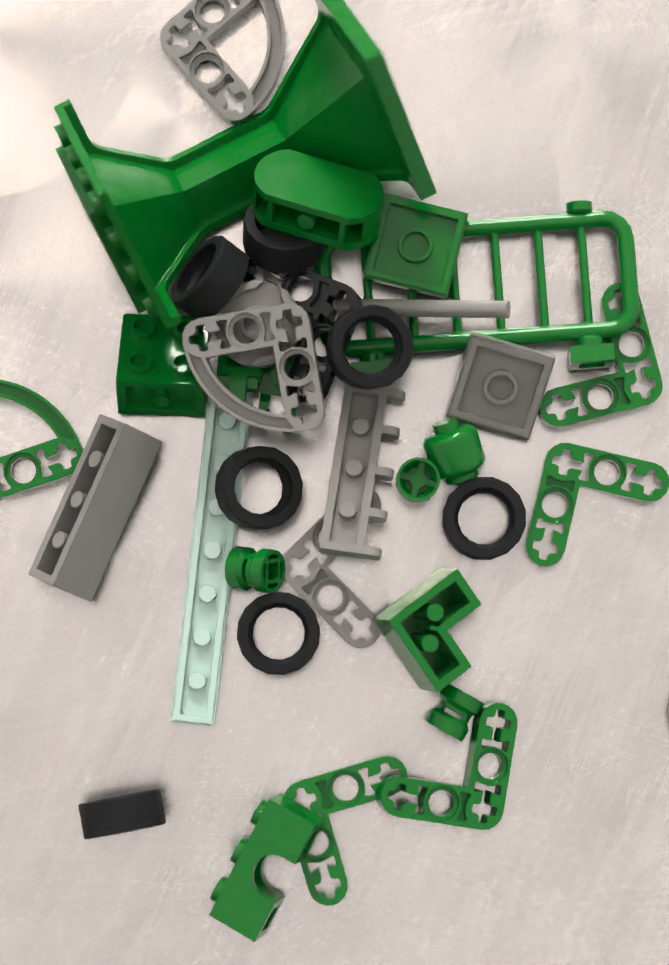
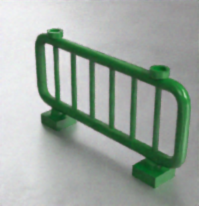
[314,200,640,384]

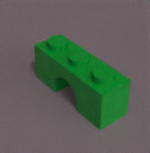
[209,794,326,942]

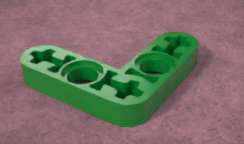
[538,283,663,428]
[525,443,669,567]
[376,702,517,830]
[285,755,407,906]

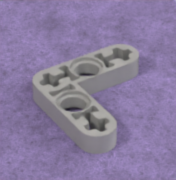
[283,491,381,648]

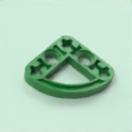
[0,380,84,501]

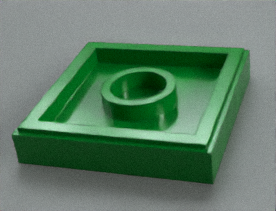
[362,193,469,300]

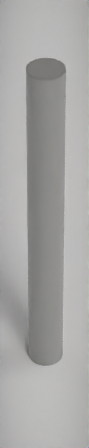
[336,299,511,318]

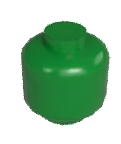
[423,417,485,485]

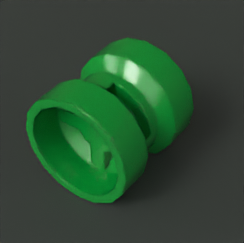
[396,457,440,503]
[225,546,286,593]
[425,684,484,741]

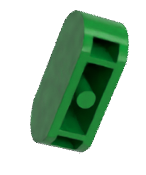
[252,149,384,251]

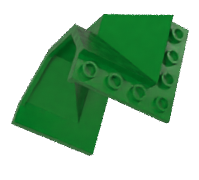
[53,0,437,330]

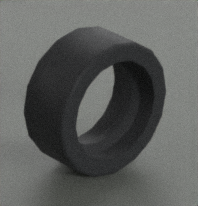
[243,204,325,274]
[170,235,249,319]
[325,304,414,390]
[215,446,303,529]
[443,477,526,560]
[237,592,320,675]
[78,789,166,839]

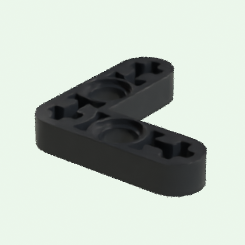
[243,259,362,407]

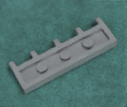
[319,383,406,560]

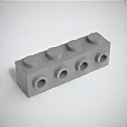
[28,414,162,602]

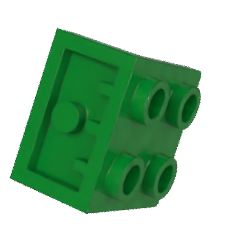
[116,314,209,417]

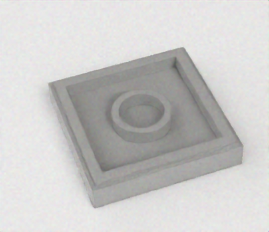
[446,331,556,440]

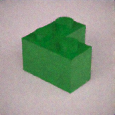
[373,568,482,693]

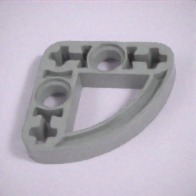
[160,0,285,125]
[182,303,326,432]

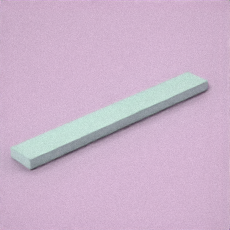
[170,392,253,727]

